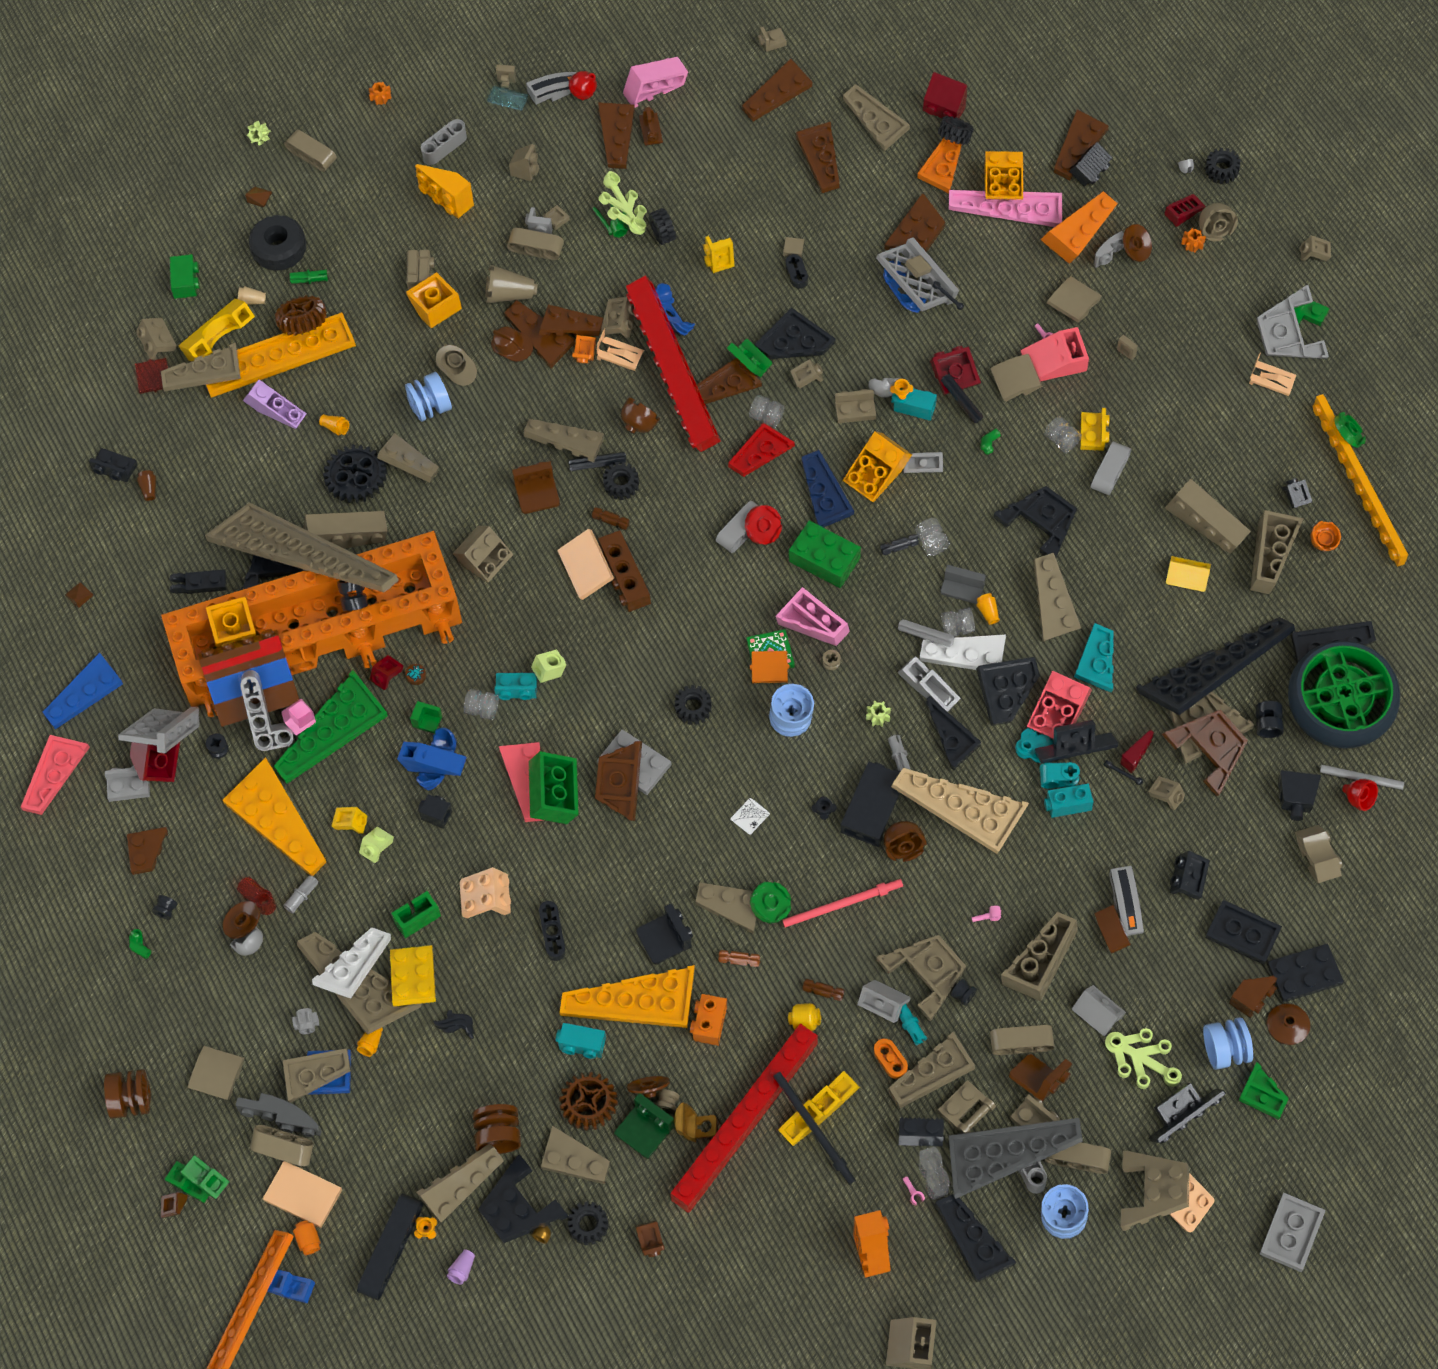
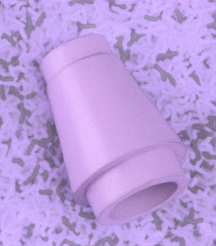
[447,1250,475,1285]

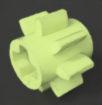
[247,121,271,145]
[866,701,891,727]

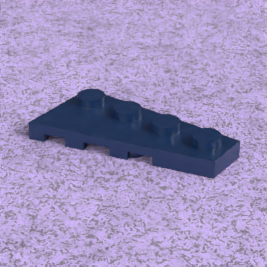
[801,450,854,528]

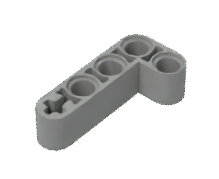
[241,670,294,751]

